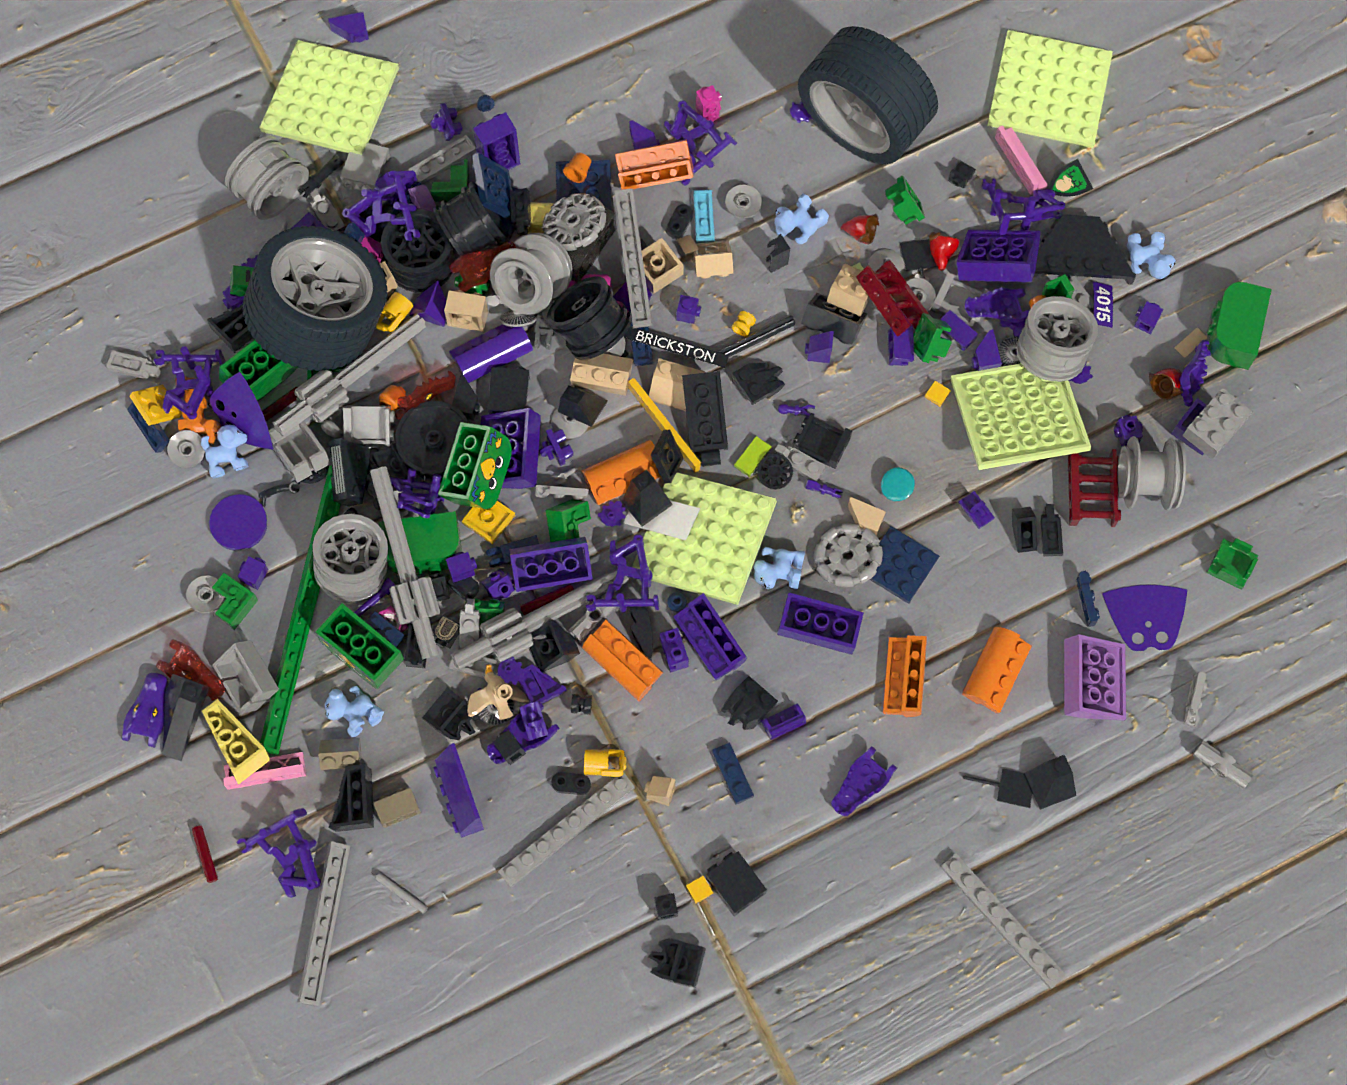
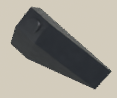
[162,674,210,761]

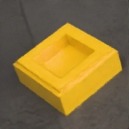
[925,381,951,407]
[686,876,713,904]

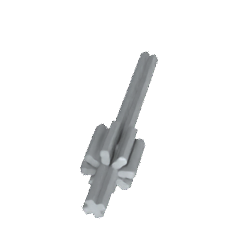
[272,314,426,436]
[370,467,440,659]
[451,567,629,670]

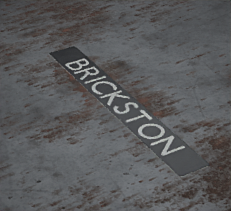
[624,326,729,368]

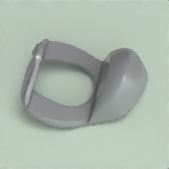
[321,406,345,438]

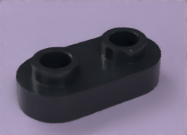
[667,204,693,239]
[551,772,591,795]

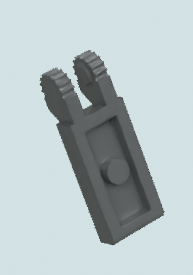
[534,299,555,350]

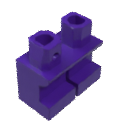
[659,628,689,673]

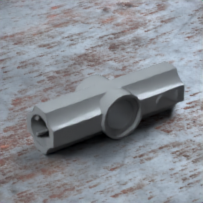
[568,593,617,643]
[1193,741,1253,789]

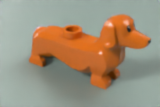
[175,376,221,445]

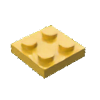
[129,385,182,426]
[462,501,515,545]

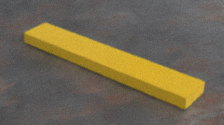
[628,378,701,473]

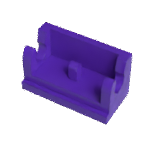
[940,310,978,351]
[888,325,914,366]
[761,703,807,740]

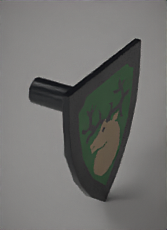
[1048,159,1093,197]

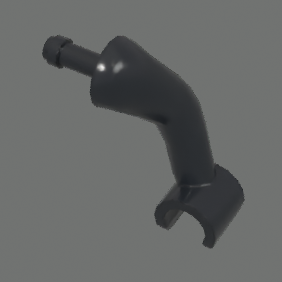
[259,480,300,507]

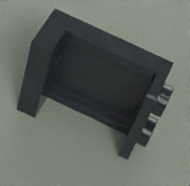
[488,366,530,414]
[793,413,852,469]
[706,851,767,916]

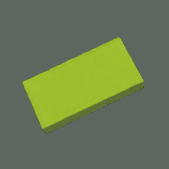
[734,436,772,477]

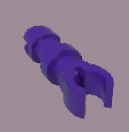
[778,404,815,417]
[805,480,843,498]

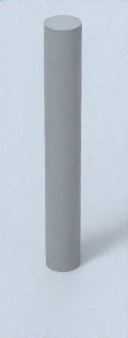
[375,873,428,914]

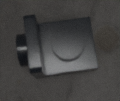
[948,160,976,189]
[429,572,450,602]

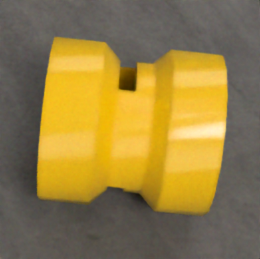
[731,311,756,337]

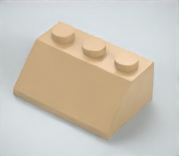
[570,354,633,396]
[649,359,705,411]

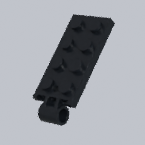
[682,371,728,467]

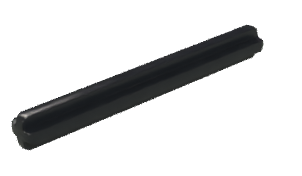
[716,316,795,357]

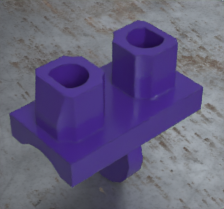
[430,103,463,141]
[540,429,574,466]
[958,491,995,529]
[518,700,548,741]

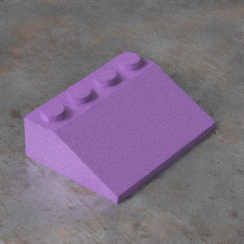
[1064,634,1126,721]

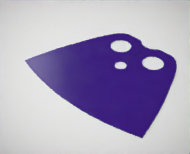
[210,372,273,450]
[1102,585,1187,651]

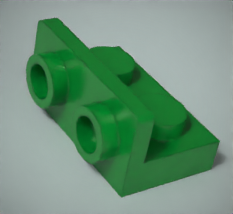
[464,598,505,625]

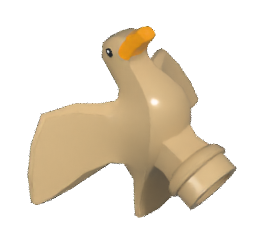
[467,664,528,720]

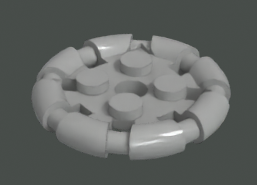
[542,193,606,251]
[814,523,883,587]

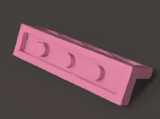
[995,125,1048,195]
[223,752,306,790]

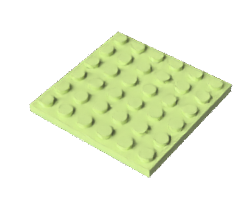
[987,30,1113,148]
[260,40,399,155]
[951,363,1091,470]
[632,473,777,605]

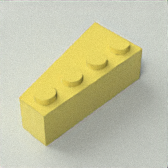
[202,699,270,785]

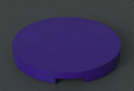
[209,494,267,551]

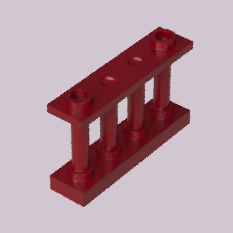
[856,260,929,337]
[1068,449,1121,527]

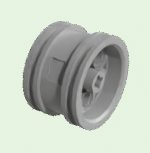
[225,136,309,220]
[1016,296,1098,382]
[313,514,388,602]

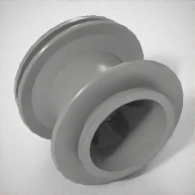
[490,233,573,315]
[1117,436,1186,510]

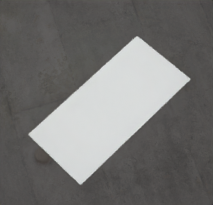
[623,500,700,540]

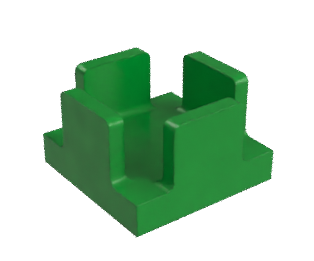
[885,175,925,225]
[913,313,952,363]
[1207,538,1258,590]

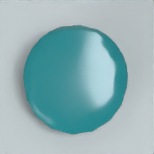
[881,467,915,501]

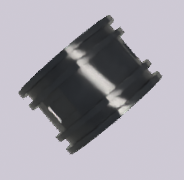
[433,182,511,266]
[381,209,456,293]
[546,276,632,360]

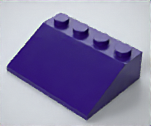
[956,230,1041,283]
[480,408,541,489]
[433,743,484,838]

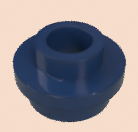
[477,95,495,112]
[667,592,687,612]

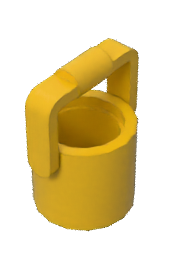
[376,292,413,332]
[584,749,627,777]

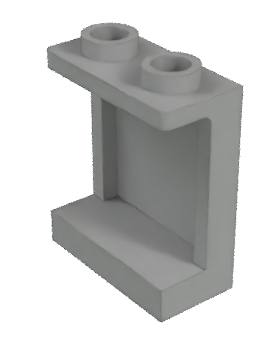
[340,143,391,190]
[932,272,989,328]
[343,405,395,446]

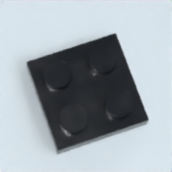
[651,429,684,484]

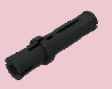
[298,155,343,198]

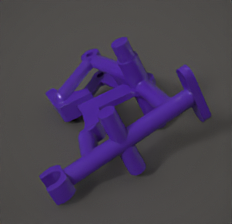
[664,100,738,186]
[342,171,420,241]
[981,178,1066,235]
[154,346,226,419]
[389,468,445,518]
[586,535,660,612]
[237,808,321,898]

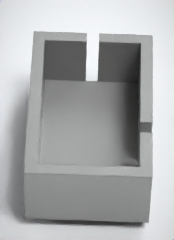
[1183,388,1253,460]
[269,421,329,483]
[213,640,279,714]

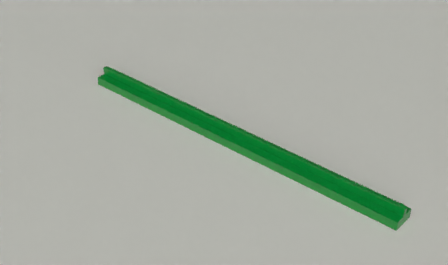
[260,465,341,755]

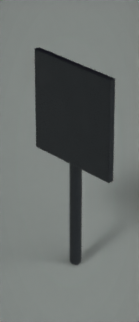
[900,239,937,279]
[963,769,1033,808]

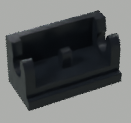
[766,234,790,273]
[404,624,427,669]

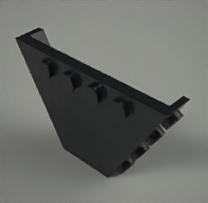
[1035,214,1136,285]

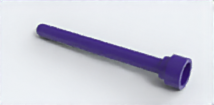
[322,578,395,645]

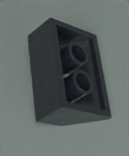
[801,293,867,345]

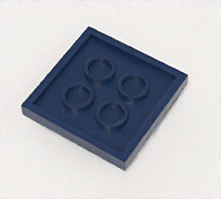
[472,153,512,221]
[556,160,612,213]
[865,526,940,604]

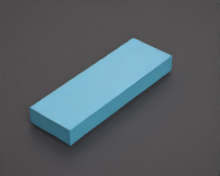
[693,190,715,243]

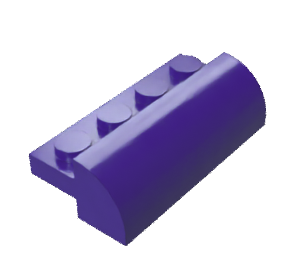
[449,324,533,383]
[673,593,747,681]

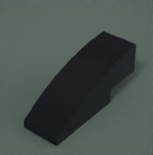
[628,606,653,661]

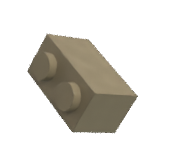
[318,738,362,770]
[373,787,421,828]

